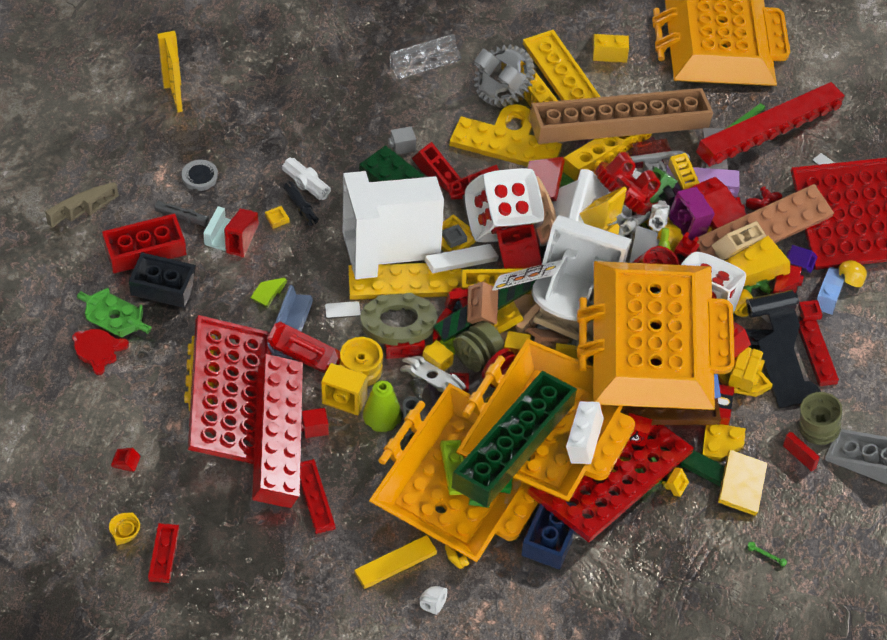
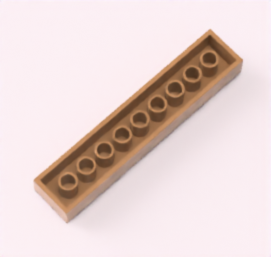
[529,88,713,144]

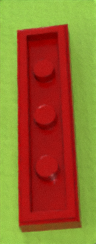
[300,459,335,534]

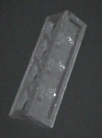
[390,34,462,79]

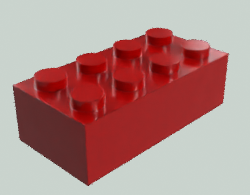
[102,213,187,274]

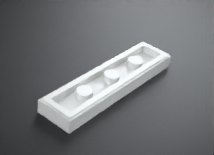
[424,244,499,273]

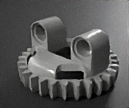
[474,44,536,107]

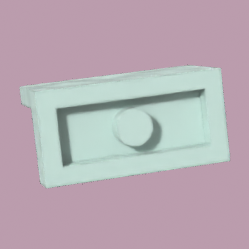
[203,206,231,251]

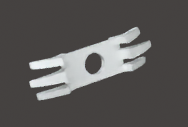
[400,356,466,392]

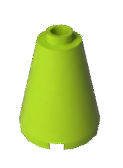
[363,380,402,432]

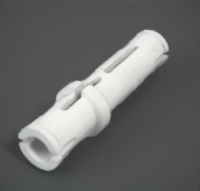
[620,211,651,235]

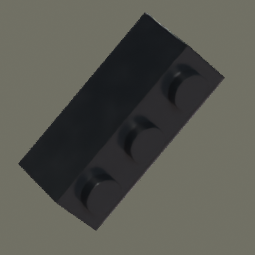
[128,253,196,308]

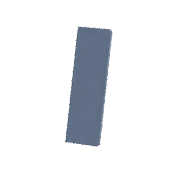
[268,285,313,360]

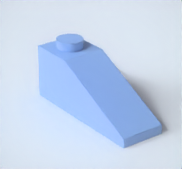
[817,267,845,315]

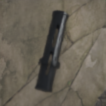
[283,181,319,226]

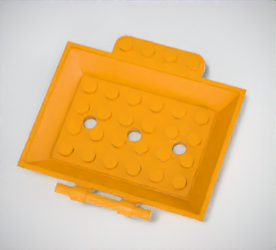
[652,0,790,86]
[577,261,735,410]
[456,339,635,502]
[369,383,539,562]

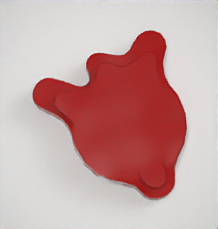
[72,329,129,375]

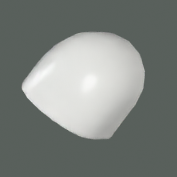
[419,586,447,615]

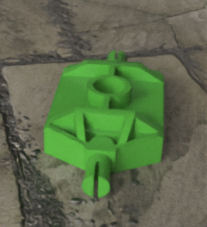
[77,288,151,337]

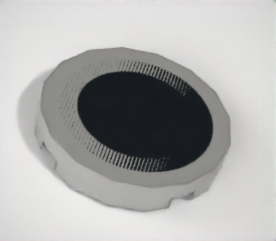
[181,160,218,191]

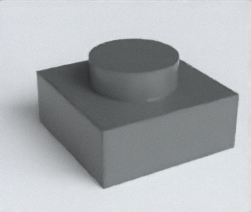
[442,224,467,248]

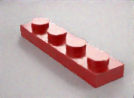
[799,320,839,387]

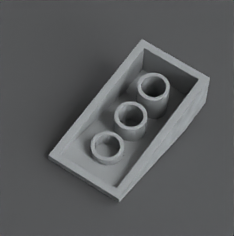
[825,429,887,484]

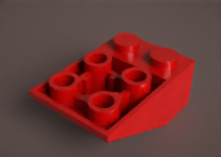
[497,224,543,269]

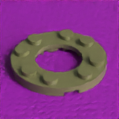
[360,293,437,345]

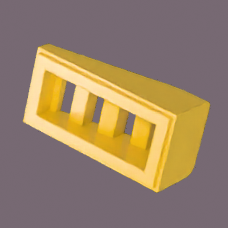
[668,153,699,190]

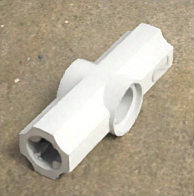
[282,157,331,200]
[649,200,670,231]

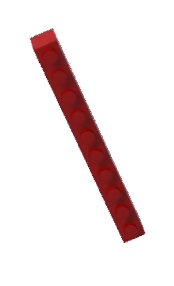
[696,82,845,167]

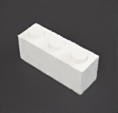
[566,401,604,464]

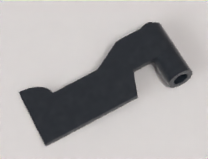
[746,290,821,409]

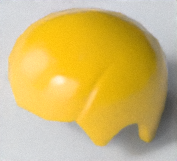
[839,260,867,287]

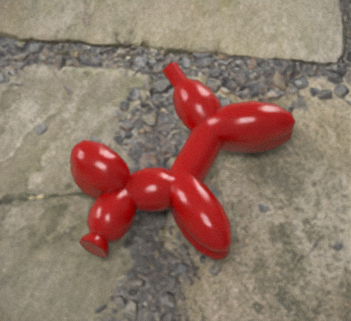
[745,186,782,210]

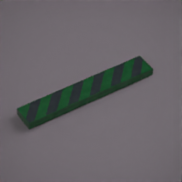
[433,280,536,343]

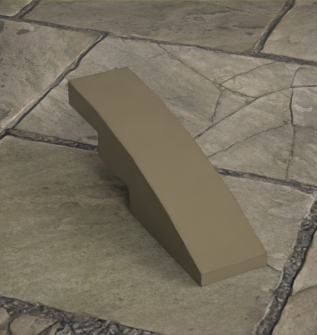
[45,182,119,227]

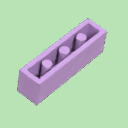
[666,165,739,199]

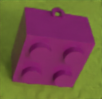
[668,187,715,241]

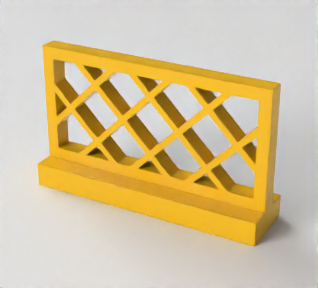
[157,31,183,113]

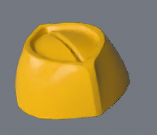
[109,513,140,546]

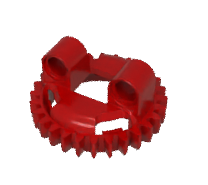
[595,152,661,215]

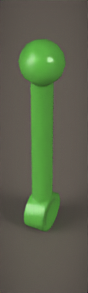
[747,542,787,566]

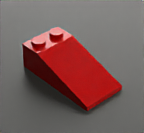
[687,177,747,231]

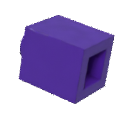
[786,245,818,274]

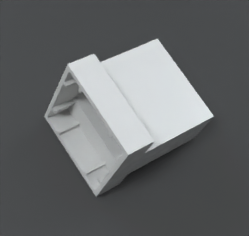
[342,171,444,279]

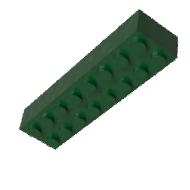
[452,371,577,508]

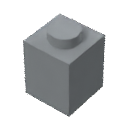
[388,126,416,155]

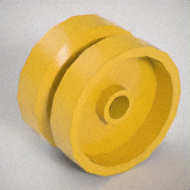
[340,337,383,387]

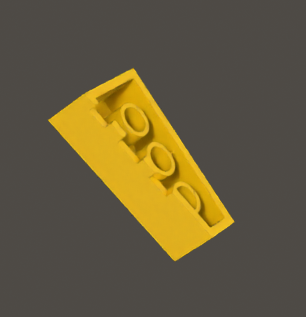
[726,236,790,286]

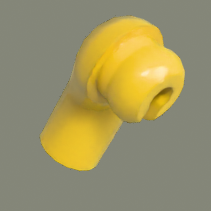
[445,545,469,569]

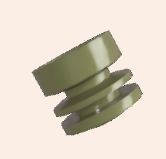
[453,321,505,372]
[799,392,842,445]

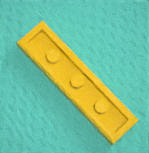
[354,535,437,589]

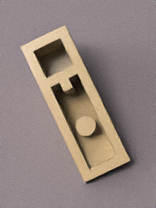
[712,221,766,260]

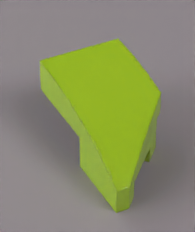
[251,278,288,308]

